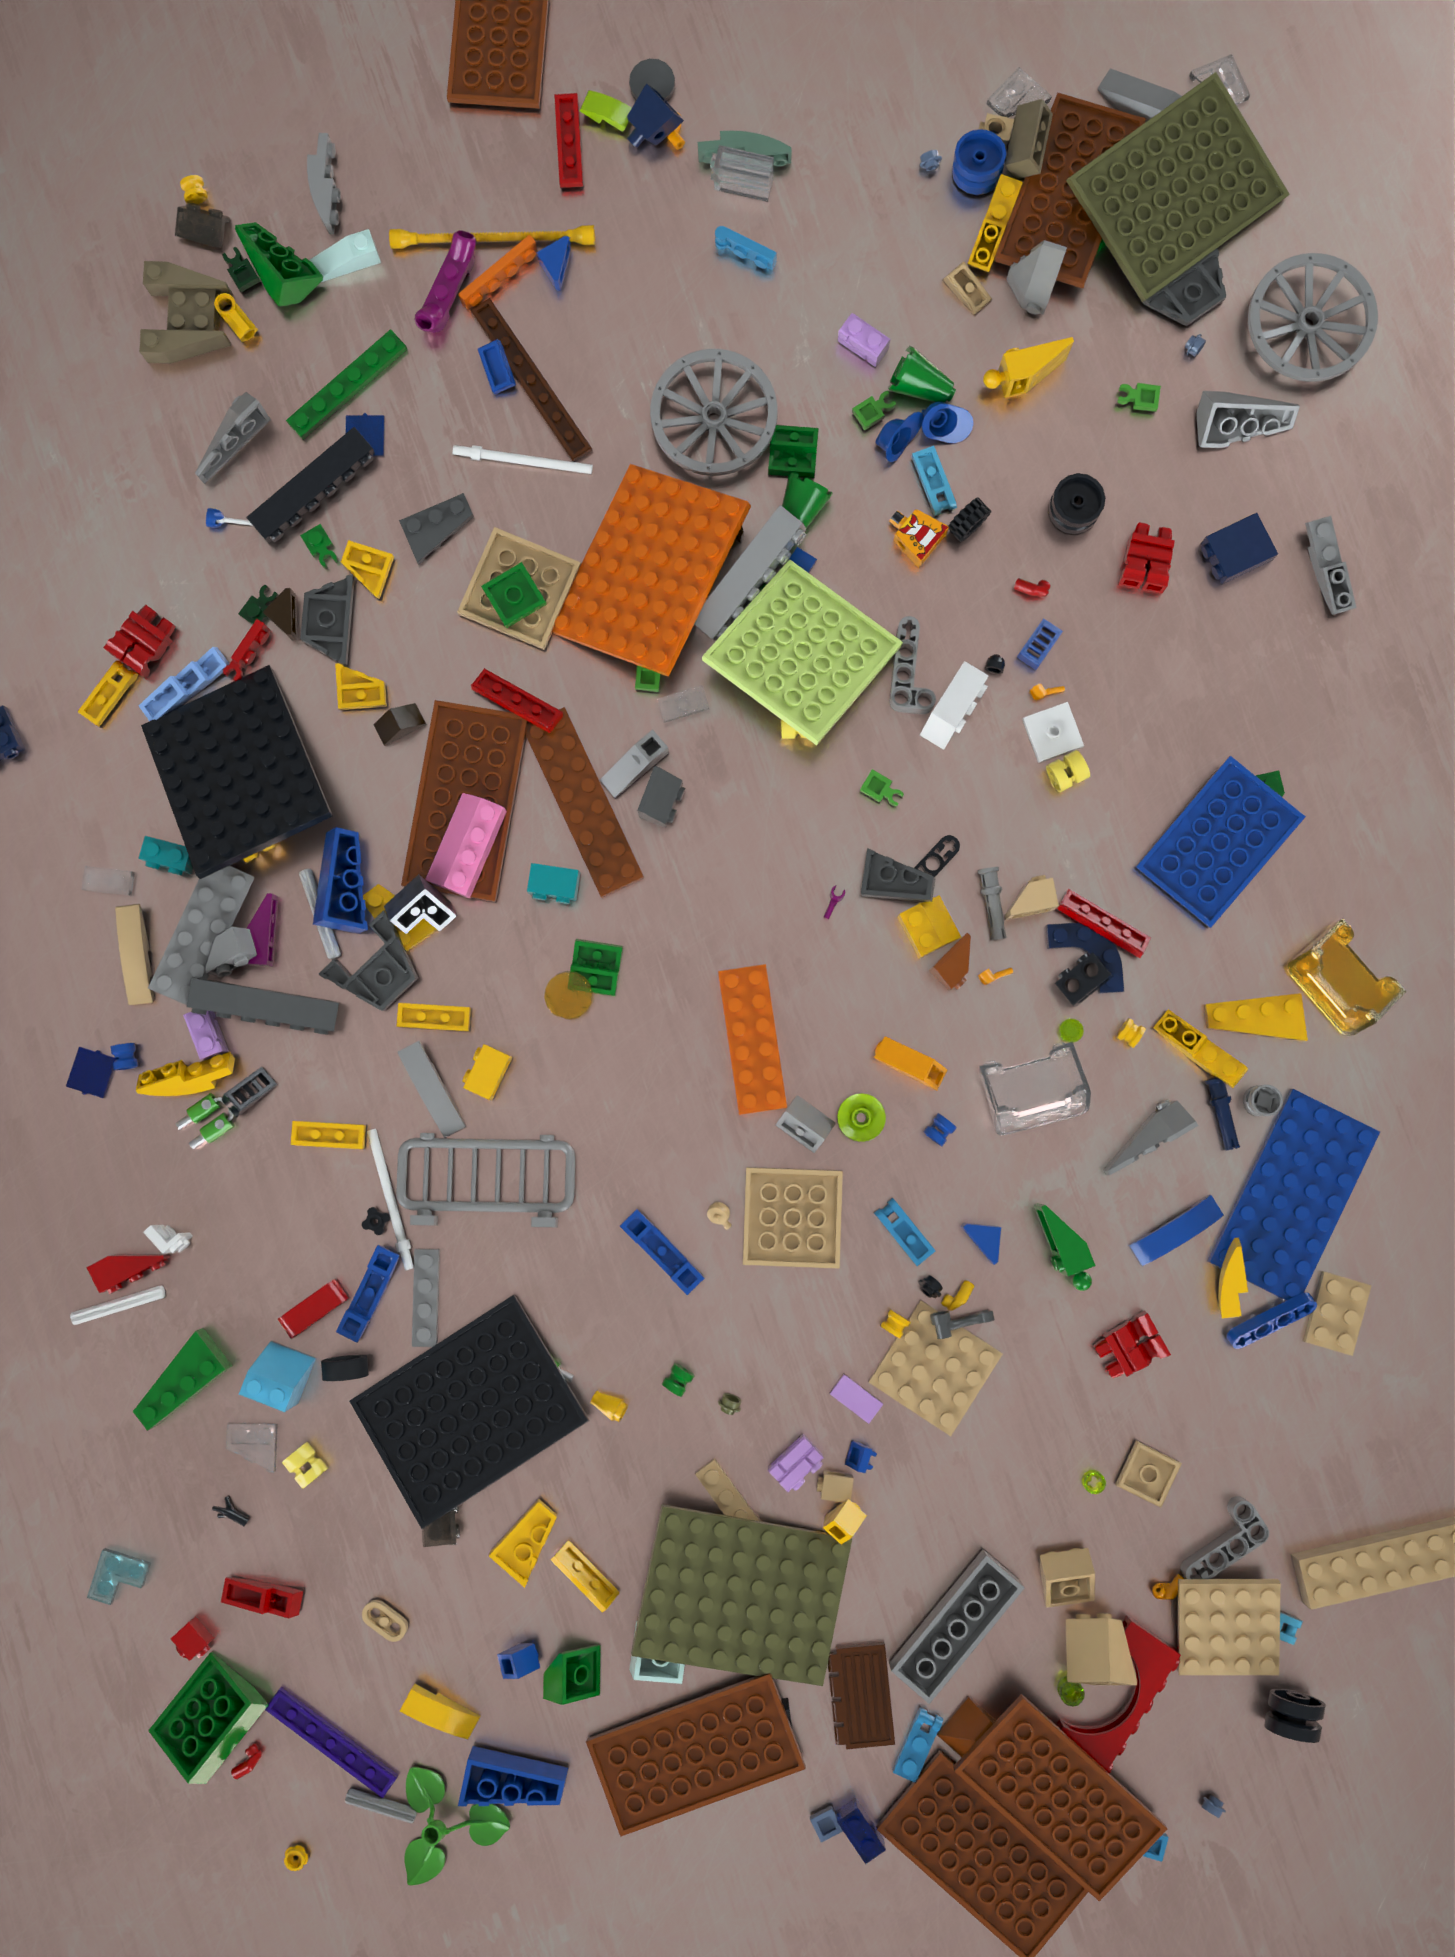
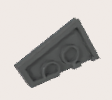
[399,493,474,565]
[861,848,935,902]

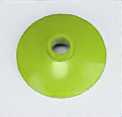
[837,1093,886,1142]

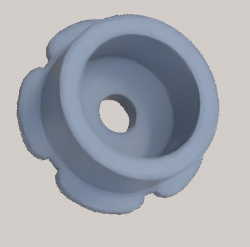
[920,150,942,171]
[1185,334,1206,357]
[1201,1795,1226,1818]

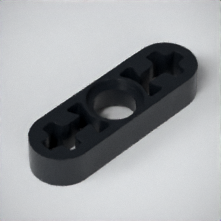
[914,835,960,878]

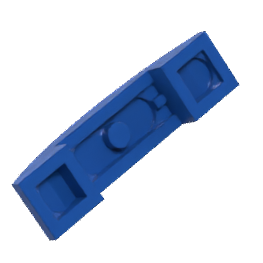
[1129,1195,1224,1266]
[620,1209,705,1295]
[336,1245,400,1343]

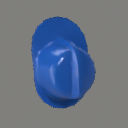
[921,402,974,443]
[875,412,924,462]

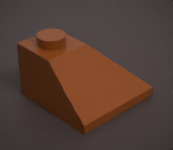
[929,933,971,991]
[937,1696,996,1757]

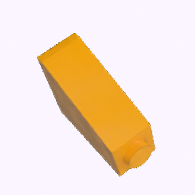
[874,1036,947,1091]

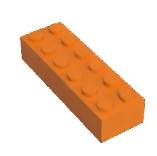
[718,964,787,1115]

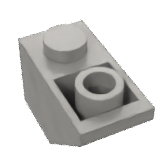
[205,926,257,977]

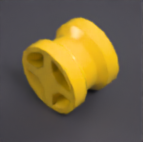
[180,175,208,205]
[1116,1018,1146,1048]
[880,1309,911,1339]

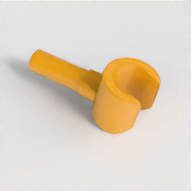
[1030,683,1065,700]
[978,968,1013,985]

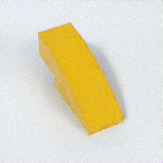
[1218,1237,1248,1318]
[400,1683,480,1740]

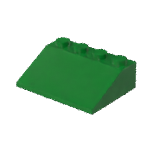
[148,1652,268,1784]

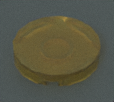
[544,971,593,1019]

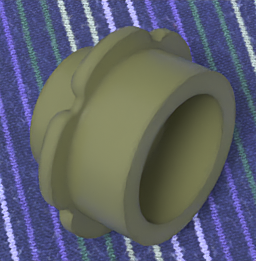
[718,1393,741,1415]

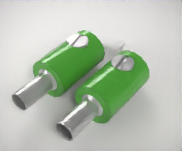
[175,1093,234,1149]

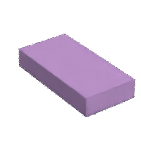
[830,1374,883,1424]

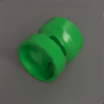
[662,1363,695,1397]

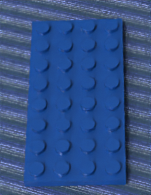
[1208,1089,1380,1301]

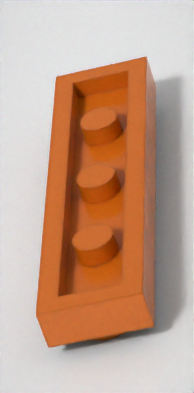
[458,234,538,310]

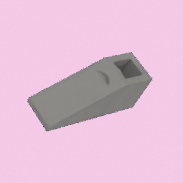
[600,729,669,798]

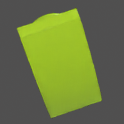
[580,90,632,132]

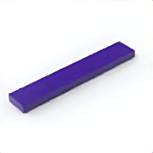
[265,1687,399,1798]

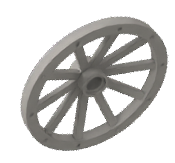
[1248,253,1378,382]
[650,349,777,476]

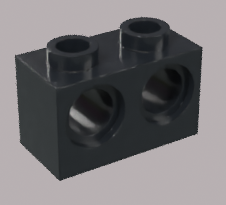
[1055,953,1114,1006]

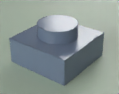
[810,1805,843,1843]

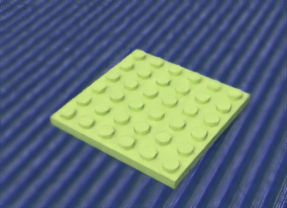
[702,559,903,745]

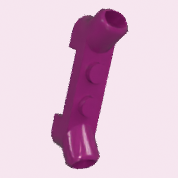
[414,230,476,333]

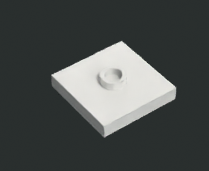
[1022,702,1084,763]

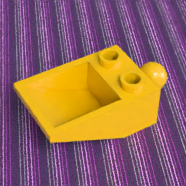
[983,337,1074,398]

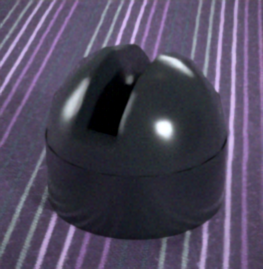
[985,654,1005,674]

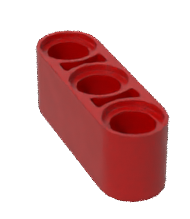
[277,1279,349,1339]

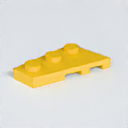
[489,1499,557,1588]

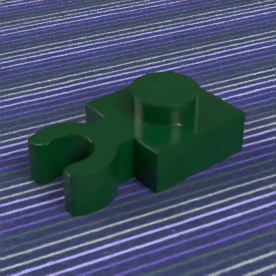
[222,247,260,292]
[238,585,279,625]

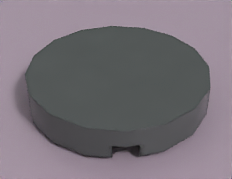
[629,58,675,101]

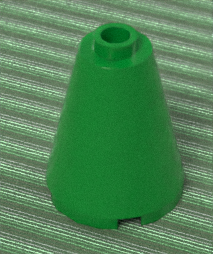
[888,345,956,403]
[782,472,833,529]

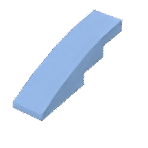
[139,647,230,721]

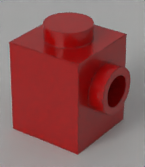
[170,1616,214,1661]

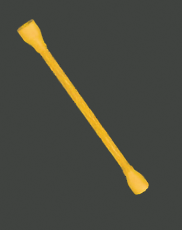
[389,225,595,249]

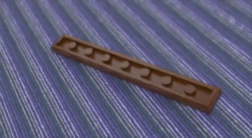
[470,298,593,462]

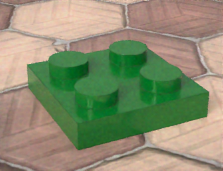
[481,562,547,628]

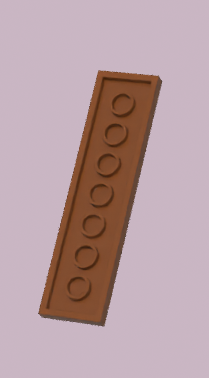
[525,707,644,898]

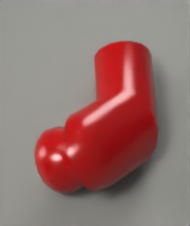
[1014,578,1051,597]
[231,1743,262,1780]

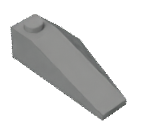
[1098,68,1182,122]
[1006,240,1067,315]
[1196,391,1300,448]
[195,392,271,484]
[1103,1099,1199,1175]

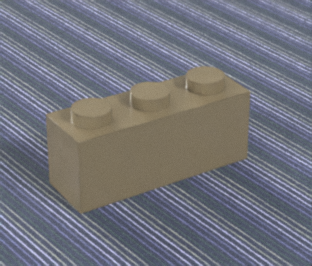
[1005,99,1053,179]

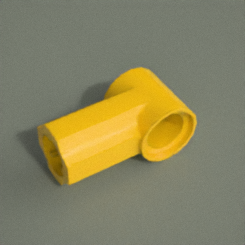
[214,293,258,342]

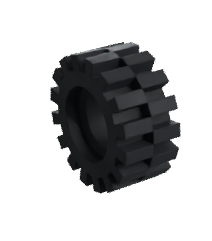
[948,497,992,542]

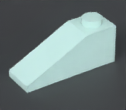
[309,229,381,282]

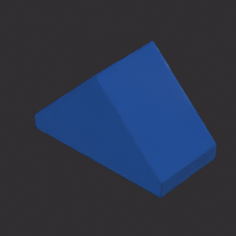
[537,236,571,291]
[961,1223,1001,1265]

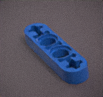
[1227,1292,1317,1349]

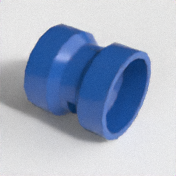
[110,1043,138,1070]
[923,1113,957,1147]

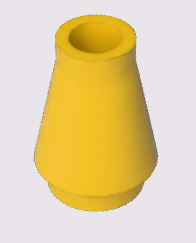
[590,1391,628,1422]

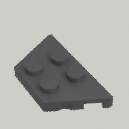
[1142,248,1226,326]
[300,574,355,666]

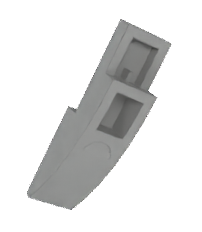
[307,133,341,234]
[1305,516,1357,615]

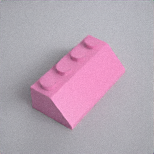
[425,793,507,899]

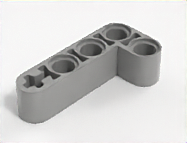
[889,616,936,714]
[1180,1496,1269,1579]

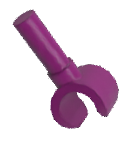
[824,885,845,919]

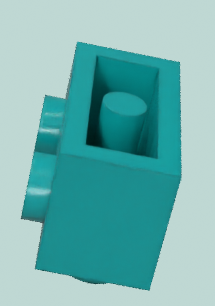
[138,836,194,876]
[527,863,581,904]

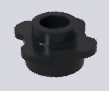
[362,1207,390,1235]
[918,1275,943,1299]

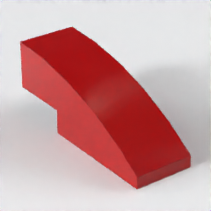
[221,1577,303,1619]

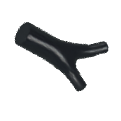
[212,1496,249,1527]

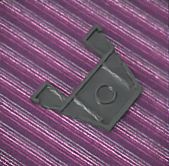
[319,910,418,1011]

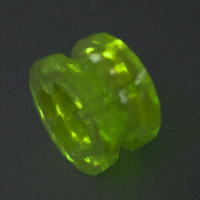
[1082,1470,1106,1494]

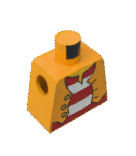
[889,509,949,568]

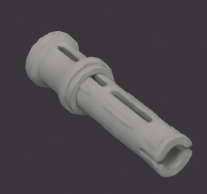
[977,867,1007,940]

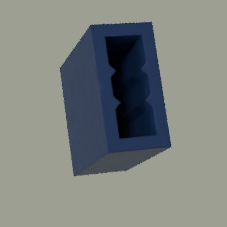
[1201,513,1278,585]

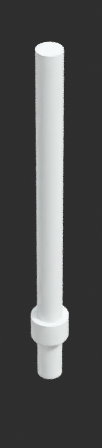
[453,445,593,474]
[367,1129,414,1271]

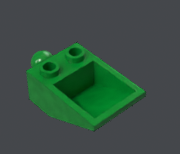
[1034,1203,1096,1291]

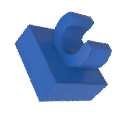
[845,1441,877,1473]

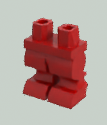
[1118,522,1175,594]
[103,605,176,679]
[1093,1310,1171,1378]

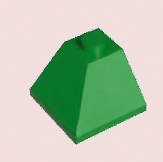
[543,1644,601,1705]

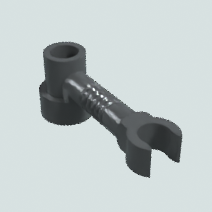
[930,1310,995,1339]

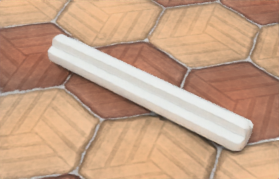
[299,869,341,959]
[70,1285,165,1325]

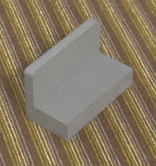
[776,1096,835,1153]

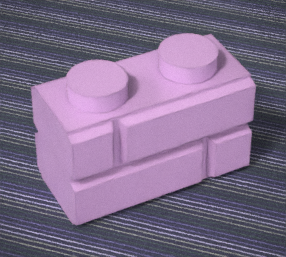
[838,313,891,367]
[183,1011,229,1060]
[768,1434,824,1492]

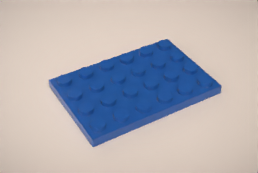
[1136,756,1306,928]

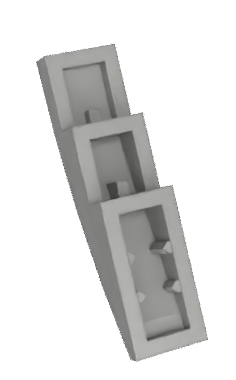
[397,1041,466,1138]

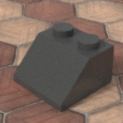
[637,766,686,828]

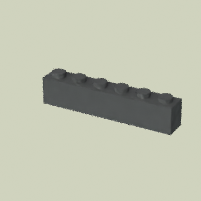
[187,977,339,1035]

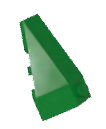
[235,222,323,307]

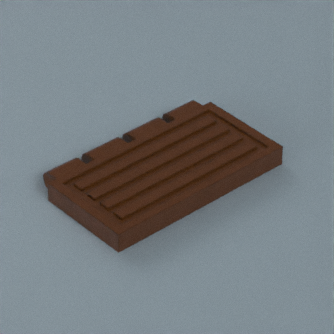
[828,1642,895,1750]

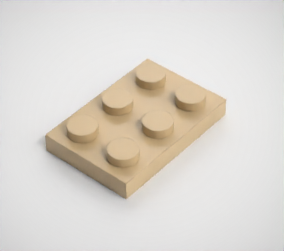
[1303,1271,1372,1356]

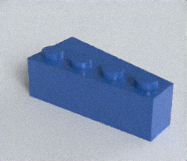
[313,827,368,934]
[458,1746,569,1807]

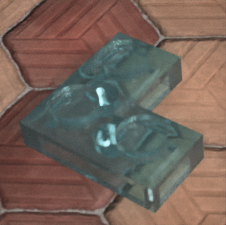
[87,1548,151,1605]

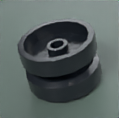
[1048,473,1106,534]
[1264,1688,1326,1743]

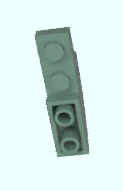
[697,130,792,168]

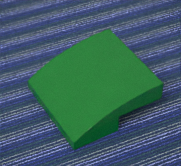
[768,425,819,478]
[568,939,623,996]

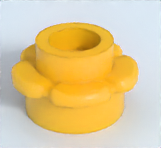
[284,1845,308,1871]

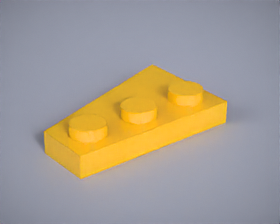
[363,884,437,952]

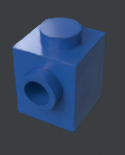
[497,1643,540,1679]

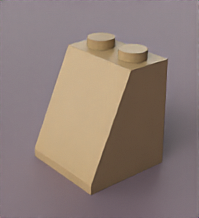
[1066,1613,1137,1685]

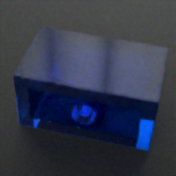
[836,1798,886,1864]

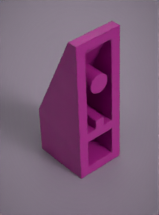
[246,893,278,967]

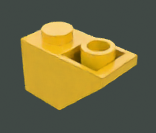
[823,1499,867,1545]

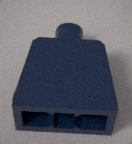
[627,84,684,148]

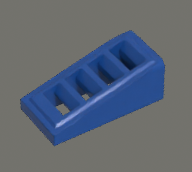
[1017,618,1063,670]

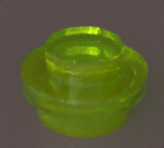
[1059,1019,1084,1043]

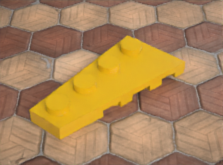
[1204,993,1308,1041]

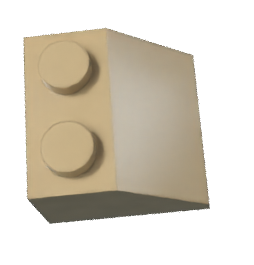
[1004,875,1059,920]
[1039,1548,1095,1608]

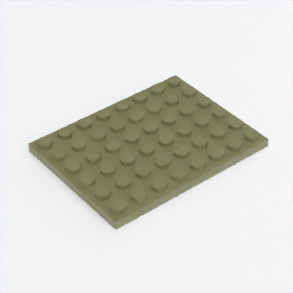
[1066,72,1290,302]
[631,1504,852,1686]

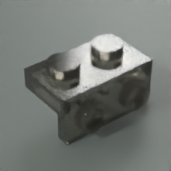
[175,202,230,248]
[422,1506,460,1547]

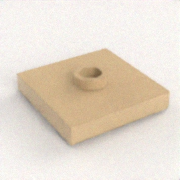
[1115,1440,1182,1508]

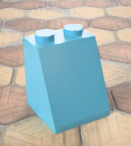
[239,1341,316,1412]

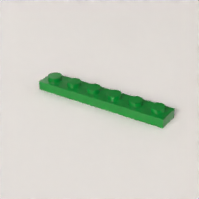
[286,329,407,440]

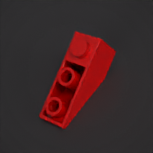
[86,1254,171,1295]

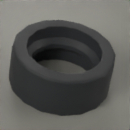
[321,1355,369,1382]

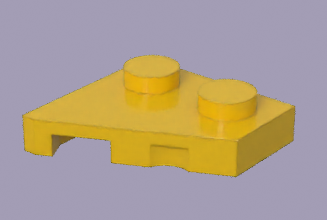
[341,540,394,599]
[335,663,387,710]

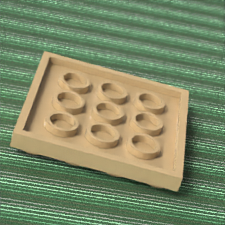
[457,527,581,650]
[743,1167,843,1269]
[868,1300,1003,1436]
[1178,1579,1281,1675]

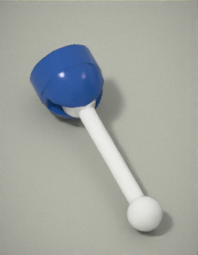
[206,508,253,528]

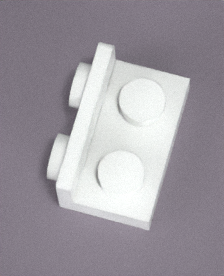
[144,1225,192,1254]

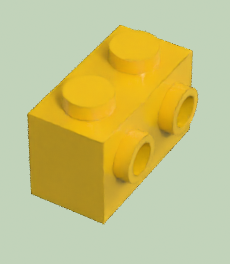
[462,1044,513,1100]

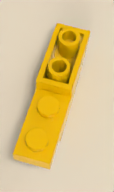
[967,174,1023,272]
[1153,1009,1248,1088]
[136,1052,235,1096]

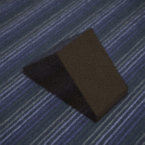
[263,588,297,640]
[373,703,427,746]

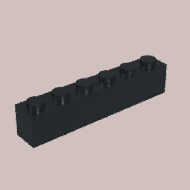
[246,427,375,544]

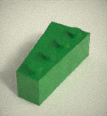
[133,1328,233,1431]

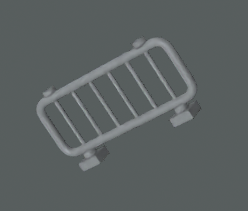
[396,1133,575,1228]

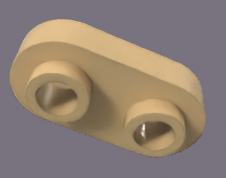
[362,1600,408,1642]

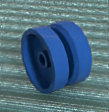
[952,129,1006,195]

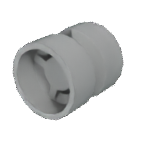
[1243,1085,1283,1116]

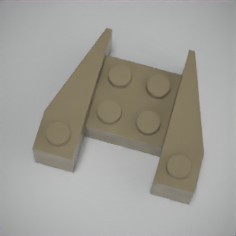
[139,261,233,364]

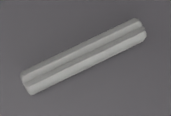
[345,1788,417,1823]

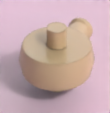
[707,1202,732,1230]

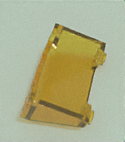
[1287,918,1407,1036]

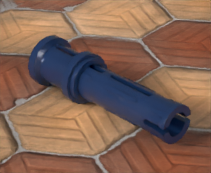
[1205,1077,1240,1151]

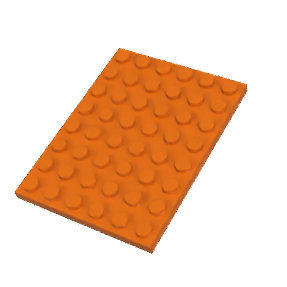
[552,464,751,677]

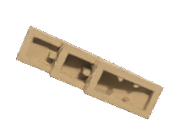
[115,904,155,1005]

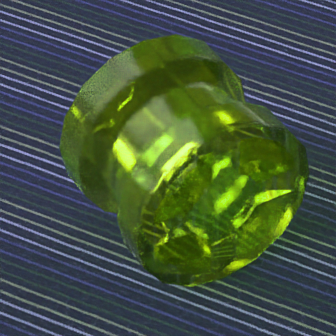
[1057,1676,1085,1707]

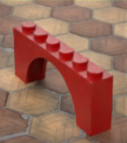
[1056,1615,1181,1774]

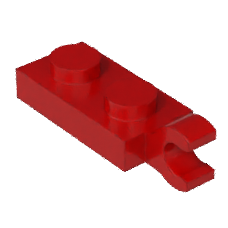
[223,619,270,682]

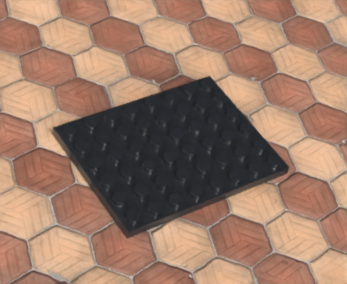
[141,665,333,879]
[349,1295,590,1529]

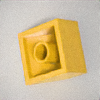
[897,895,961,959]

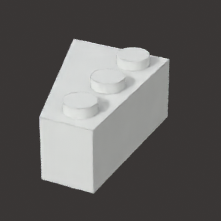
[920,661,989,750]

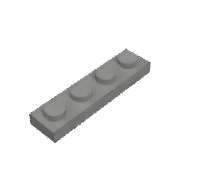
[412,1249,440,1347]

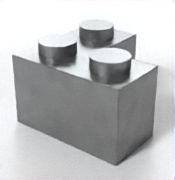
[384,874,457,934]

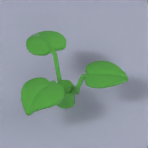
[404,1766,510,1885]

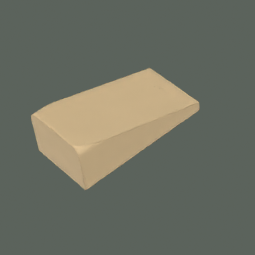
[943,262,992,315]

